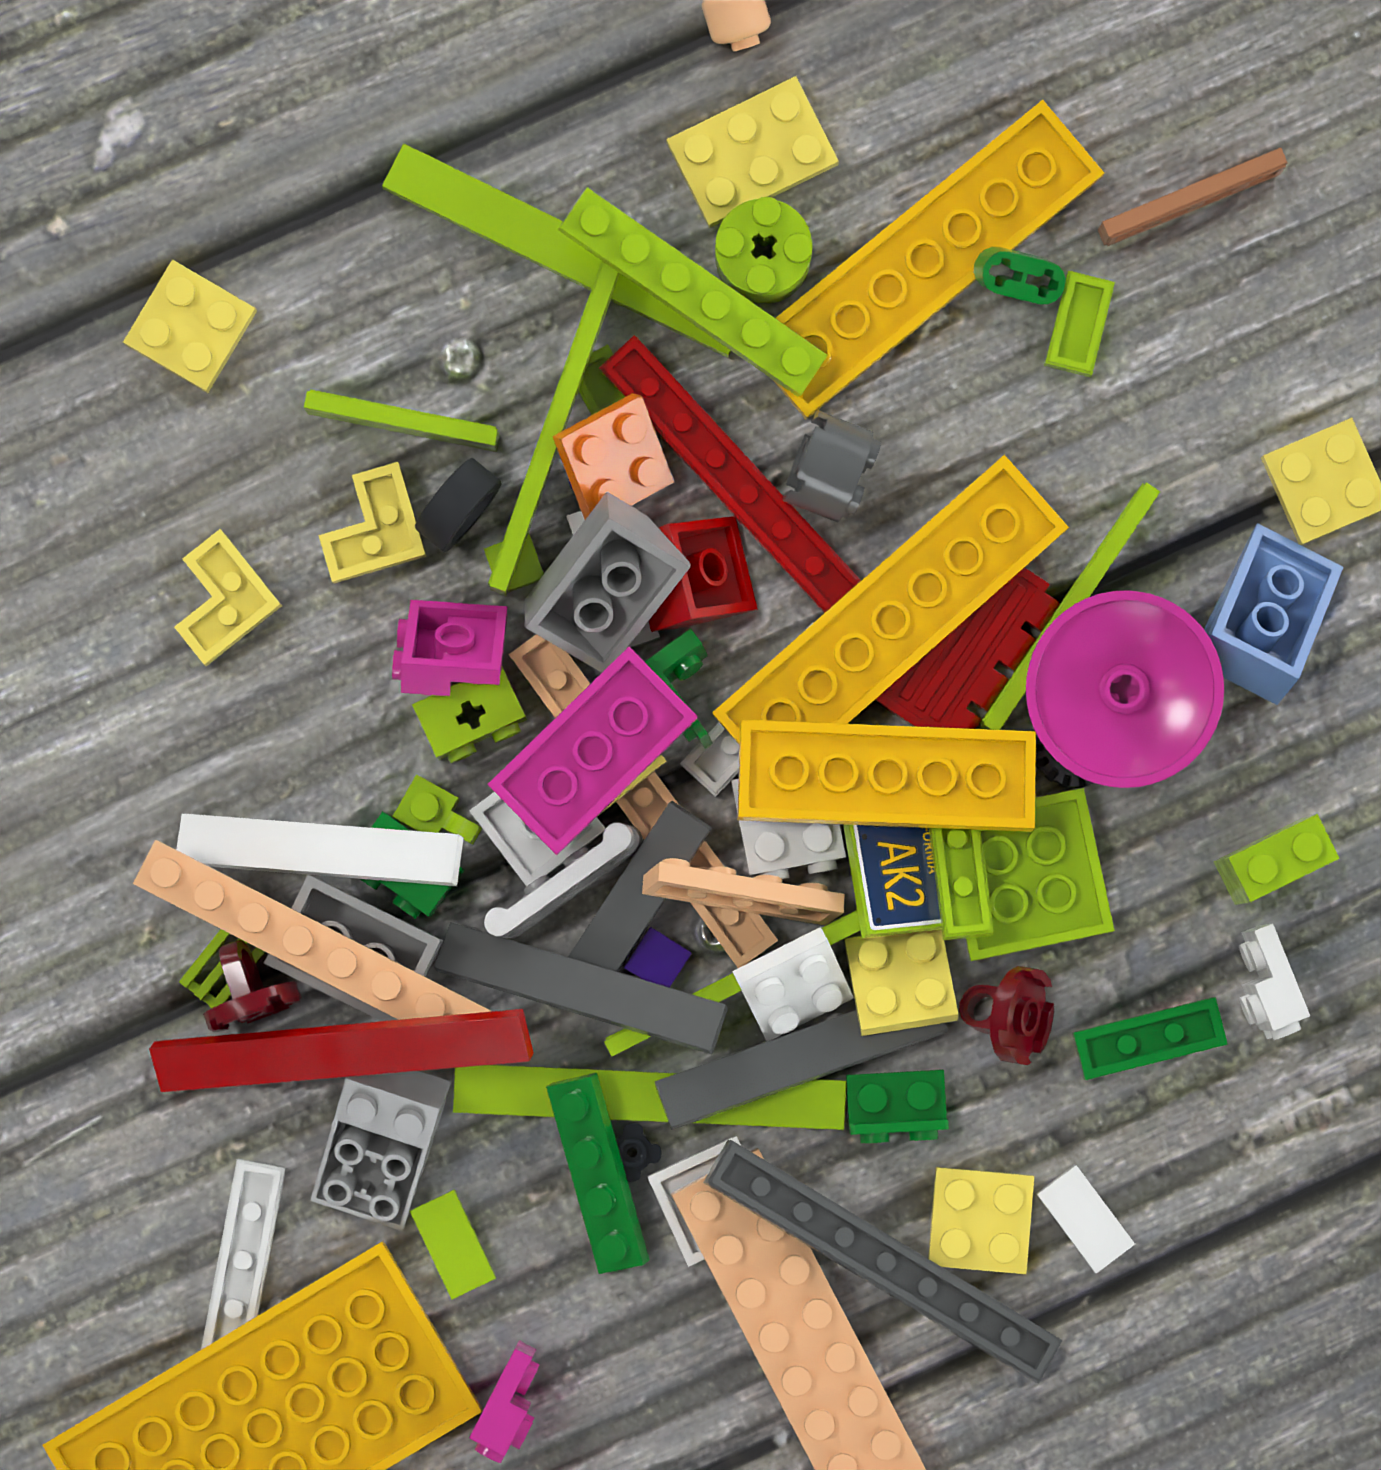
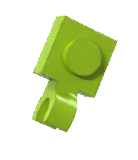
[392,774,483,845]

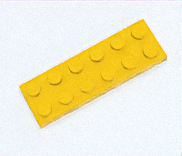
[737,720,1036,832]

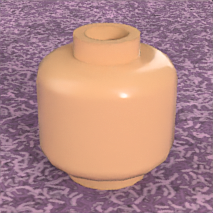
[702,0,771,52]

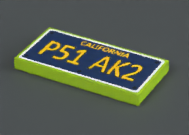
[843,824,942,938]

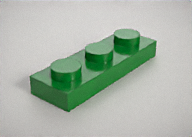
[1072,997,1228,1080]

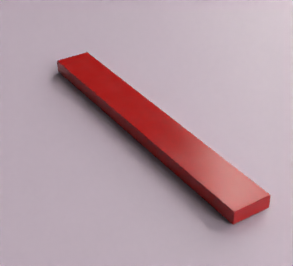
[599,335,861,613]
[149,1009,534,1092]

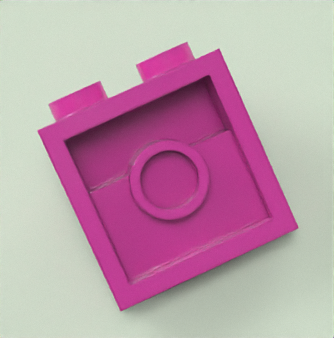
[392,600,508,696]
[469,1340,540,1463]

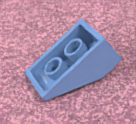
[1204,523,1343,705]

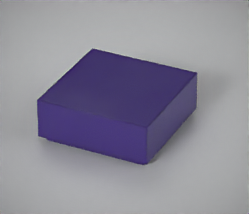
[624,927,692,988]

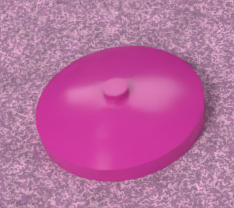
[1026,591,1224,788]

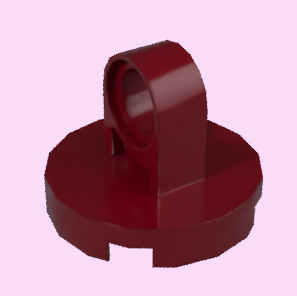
[959,966,1054,1065]

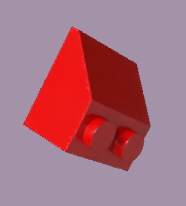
[648,516,758,632]

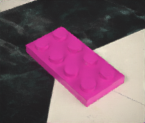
[487,647,698,855]

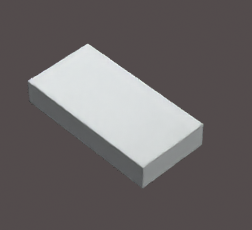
[1036,1165,1135,1273]

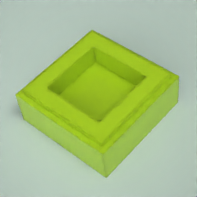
[483,534,544,595]

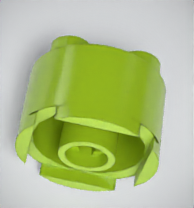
[715,197,813,303]

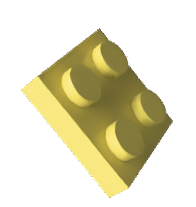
[123,260,257,393]
[1261,418,1381,545]
[845,929,958,1036]
[928,1167,1034,1274]

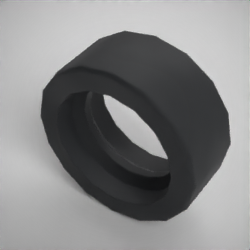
[415,458,502,552]

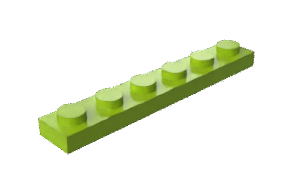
[558,187,828,397]

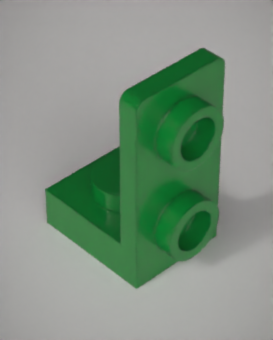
[645,628,713,749]

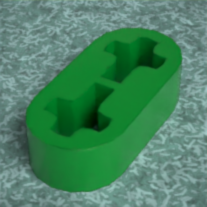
[974,246,1066,305]

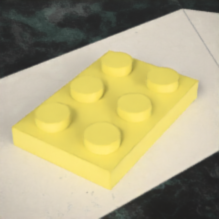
[666,76,839,228]

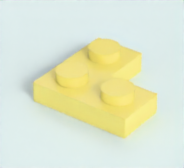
[318,462,426,584]
[174,529,282,666]

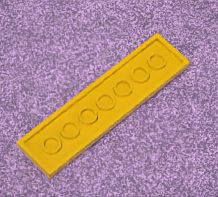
[772,100,1105,419]
[711,454,1069,744]

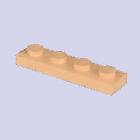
[642,858,845,926]

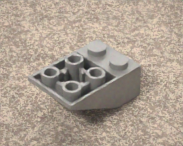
[310,1071,451,1231]

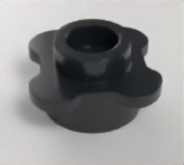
[616,1123,662,1182]

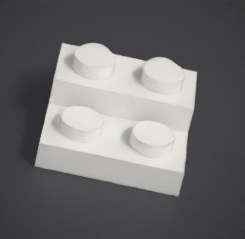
[731,779,846,880]
[1239,924,1310,1040]

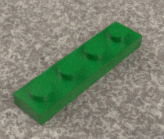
[546,1073,650,1274]

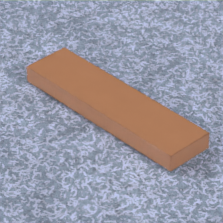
[1098,148,1288,247]

